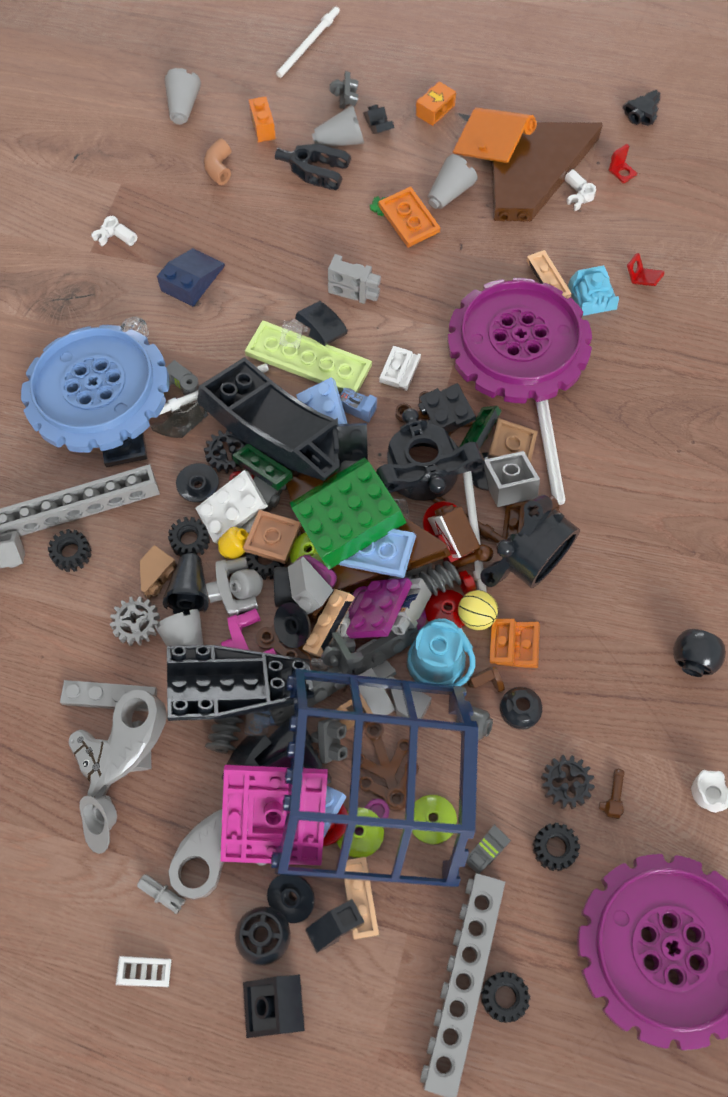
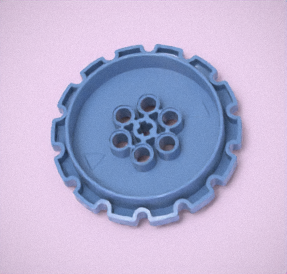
[21,325,169,453]

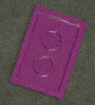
[346,578,412,639]

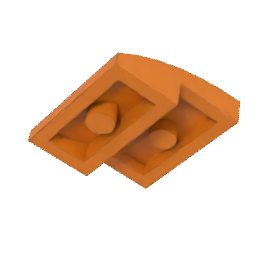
[489,619,540,668]

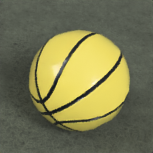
[458,590,498,630]

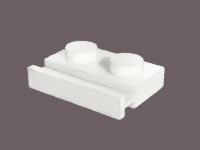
[379,346,421,391]

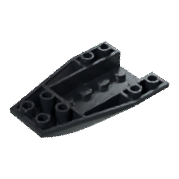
[167,645,314,721]

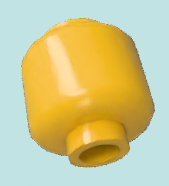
[218,527,249,559]

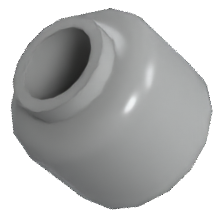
[229,569,263,600]

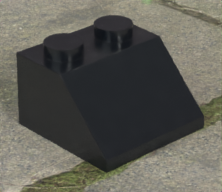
[243,975,305,1038]

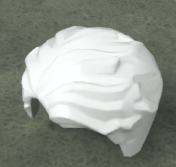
[691,770,728,813]

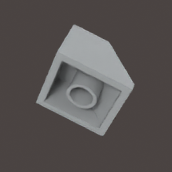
[484,451,540,507]

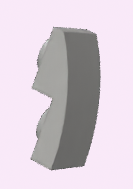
[358,668,395,715]

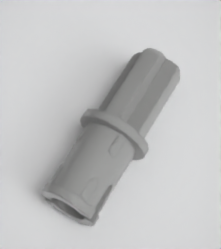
[137,874,186,914]

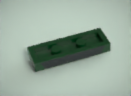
[459,406,502,449]
[232,444,293,491]

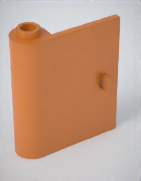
[453,108,537,163]

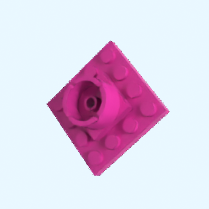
[220,765,328,865]

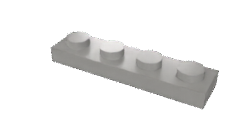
[60,680,157,712]

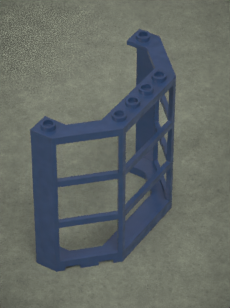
[271,669,478,887]

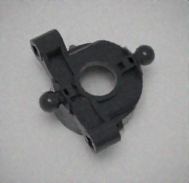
[376,408,485,501]
[480,494,580,588]

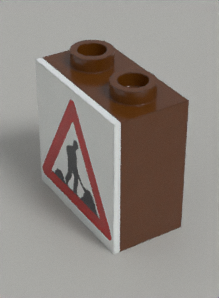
[428,505,480,558]

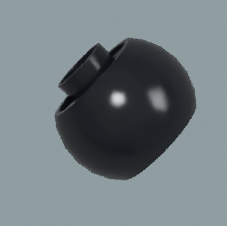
[673,629,726,677]
[235,907,291,966]

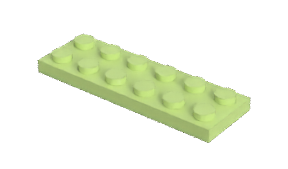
[245,321,372,393]

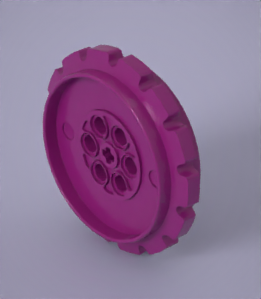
[447,278,592,403]
[577,854,728,1050]

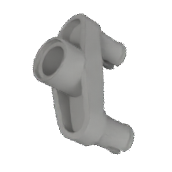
[206,556,258,617]

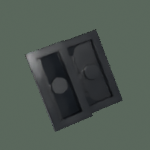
[295,301,348,346]
[222,735,271,779]

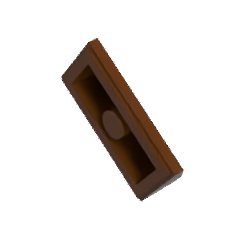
[502,502,526,539]

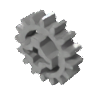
[110,597,161,646]

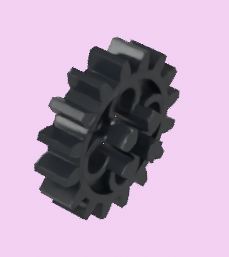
[204,429,247,474]
[541,755,595,809]

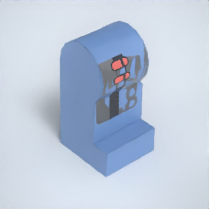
[340,388,377,423]

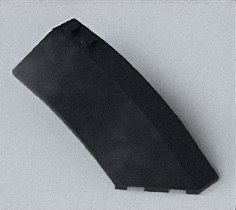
[197,357,340,481]

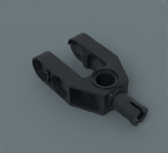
[275,144,351,190]

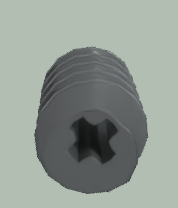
[411,561,462,599]
[205,716,244,754]

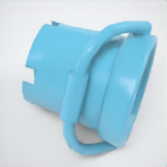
[407,618,475,687]

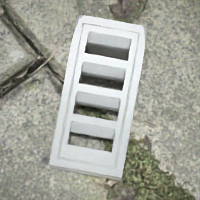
[115,956,171,987]

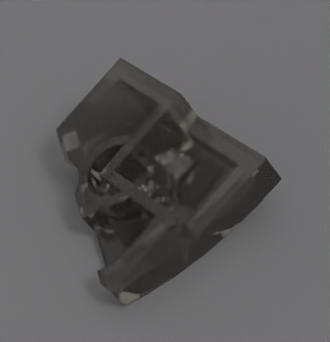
[150,401,209,438]

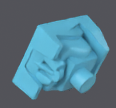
[568,266,619,316]

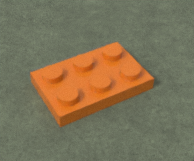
[378,186,441,248]

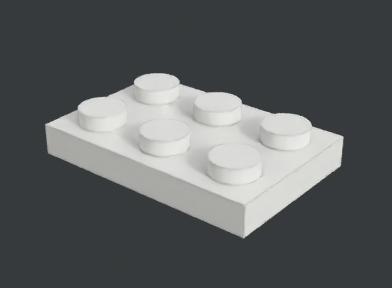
[196,470,268,544]

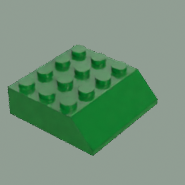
[290,457,407,570]

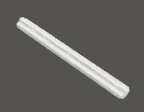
[536,400,565,505]

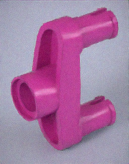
[221,608,276,654]

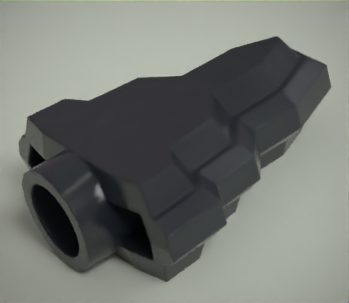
[622,89,661,126]

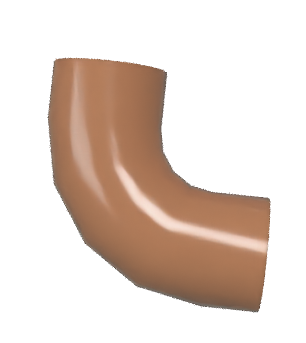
[204,138,232,185]

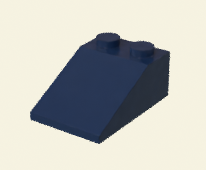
[157,248,225,307]

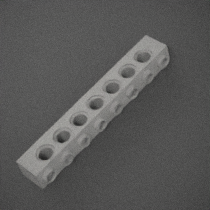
[0,464,160,537]
[420,873,505,1097]

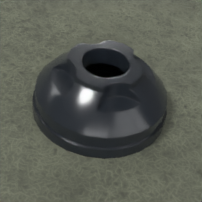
[500,687,542,730]

